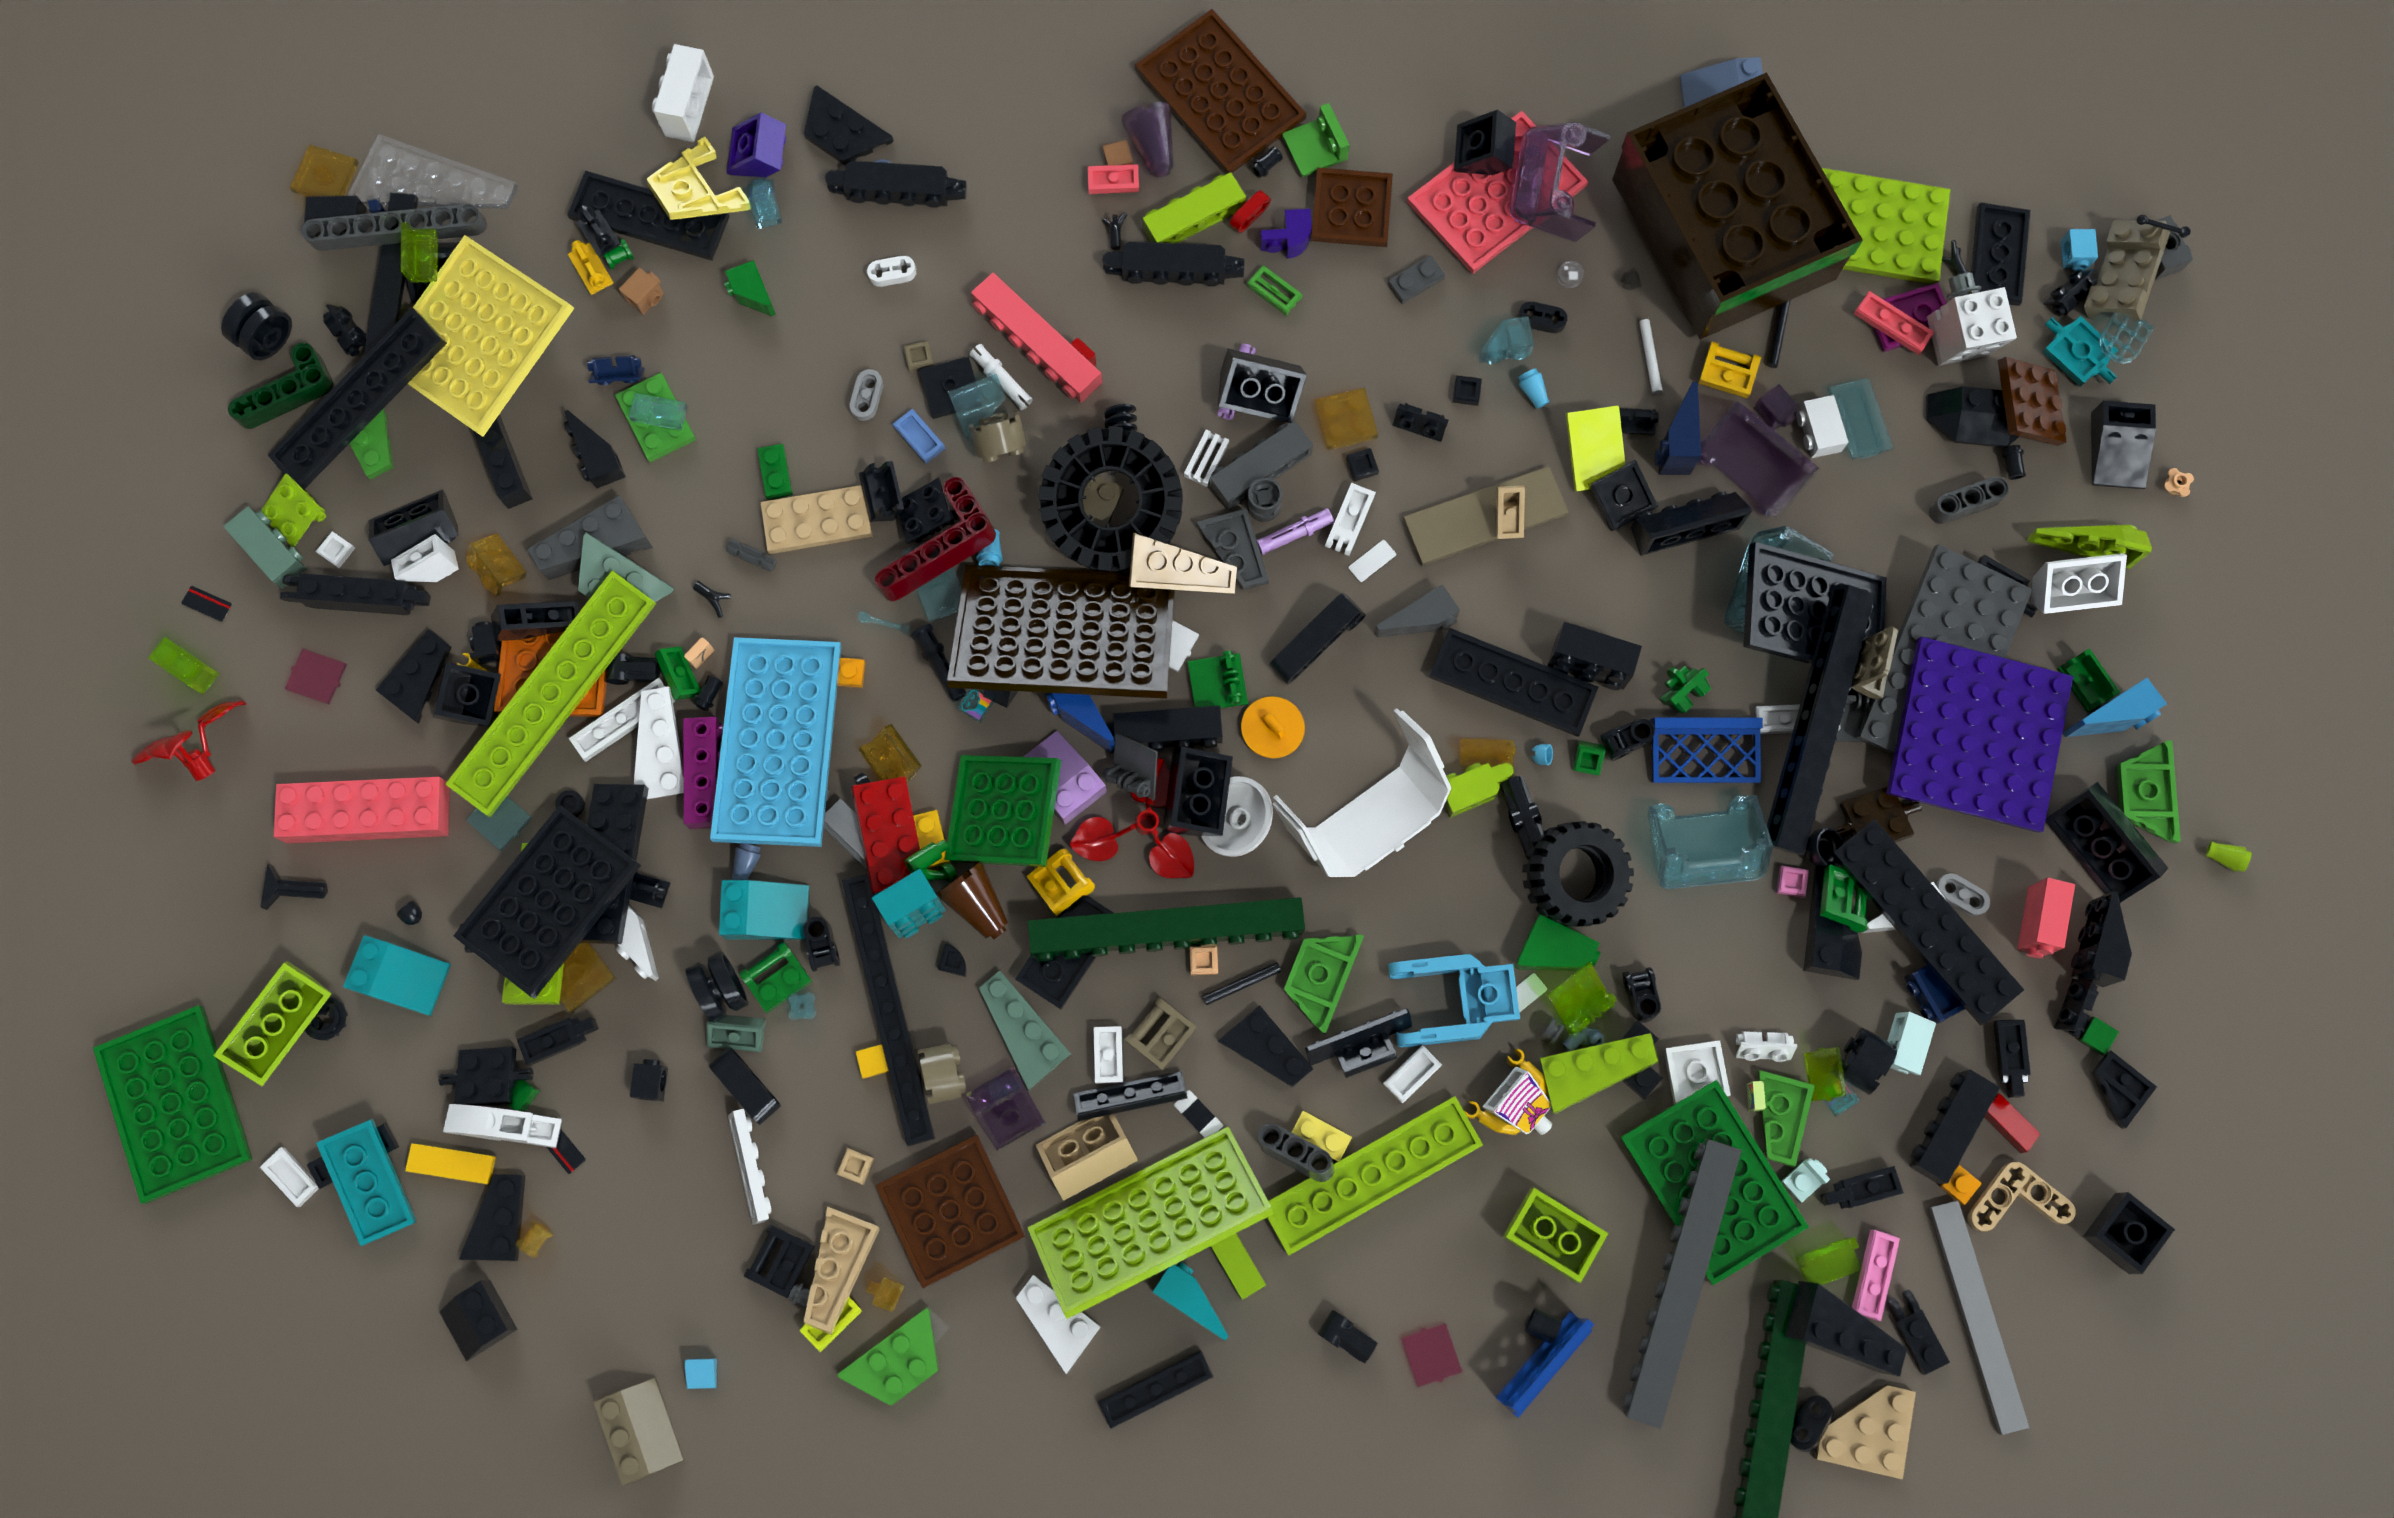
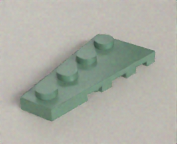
[979,971,1071,1091]

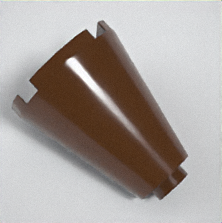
[936,862,1008,940]

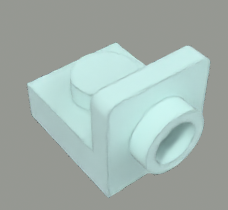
[1781,1158,1830,1203]

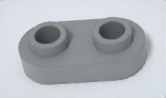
[850,369,883,421]
[1936,873,1990,916]

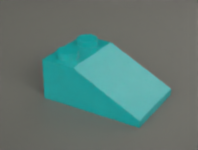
[719,880,810,940]
[343,935,451,1016]
[1153,1262,1228,1341]

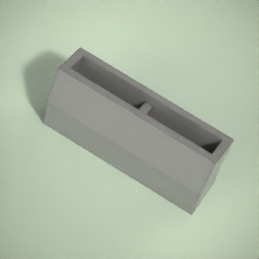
[823,799,867,869]

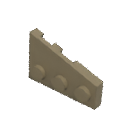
[1042,476,1125,527]

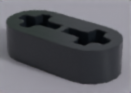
[1518,302,1568,333]

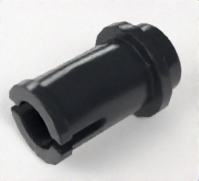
[1251,146,1283,178]
[2002,445,2026,480]
[693,675,723,711]

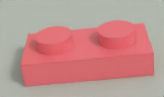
[1088,165,1139,194]

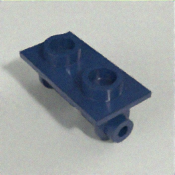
[587,355,645,385]

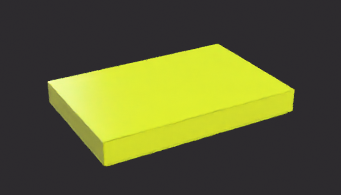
[1565,405,1625,491]

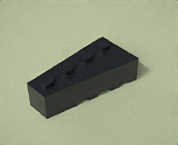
[1785,1281,1907,1376]

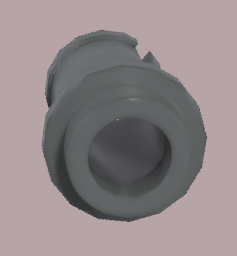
[788,1283,810,1307]

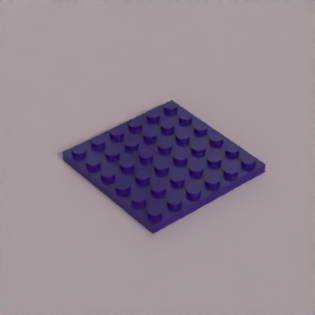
[1886,637,2073,833]

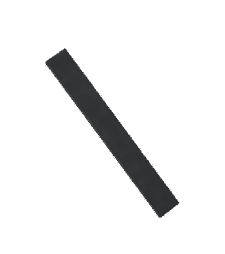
[364,192,419,356]

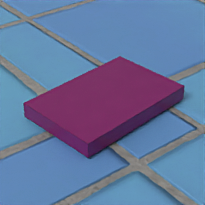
[1872,283,1947,352]

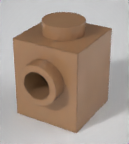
[618,267,664,315]

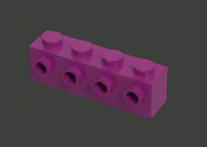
[683,717,724,829]

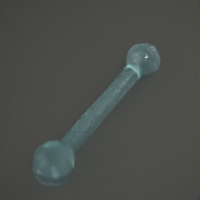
[858,612,911,634]

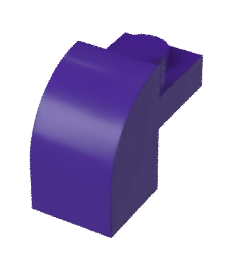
[1260,209,1311,259]

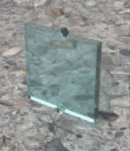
[466,796,532,851]

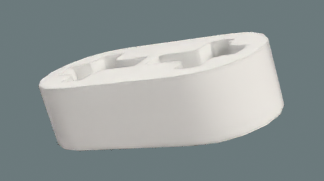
[867,256,916,287]

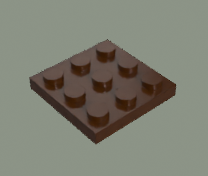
[1311,167,1393,247]
[1997,357,2067,446]

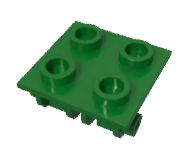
[1188,651,1248,709]

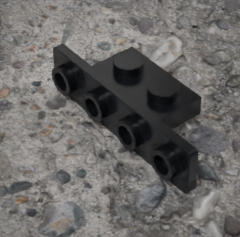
[1305,1009,1412,1078]

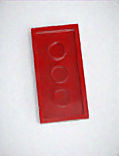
[851,776,920,893]

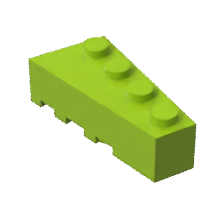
[1540,1033,1659,1114]

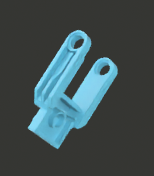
[1388,954,1520,1047]

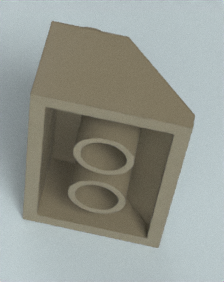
[593,1378,685,1486]

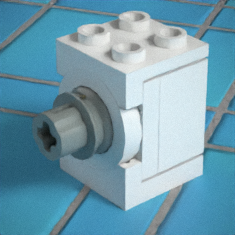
[1927,272,2017,366]

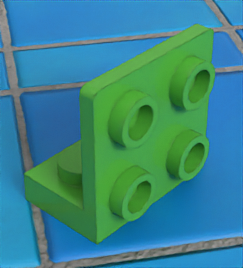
[1283,103,1350,177]

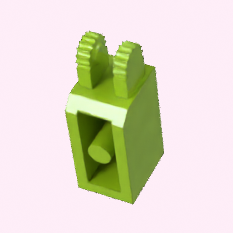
[1444,762,1514,818]

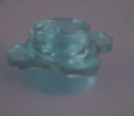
[788,992,816,1021]

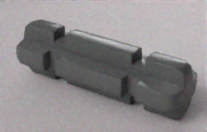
[726,539,777,572]

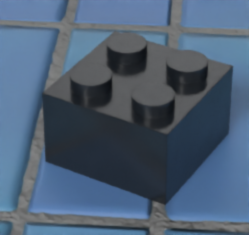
[2083,1192,2175,1274]

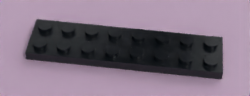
[268,307,447,490]
[1831,819,2024,1026]

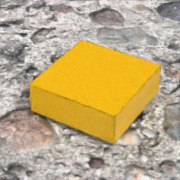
[856,1044,889,1079]

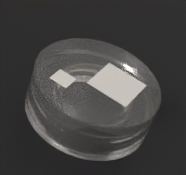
[1557,261,1584,288]

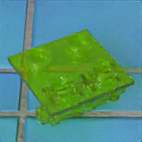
[1547,962,1617,1035]

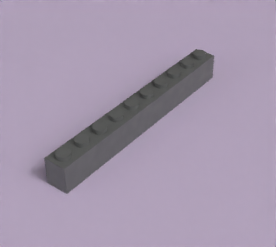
[1621,1139,1742,1429]

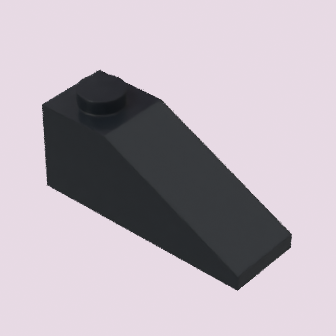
[491,601,580,641]

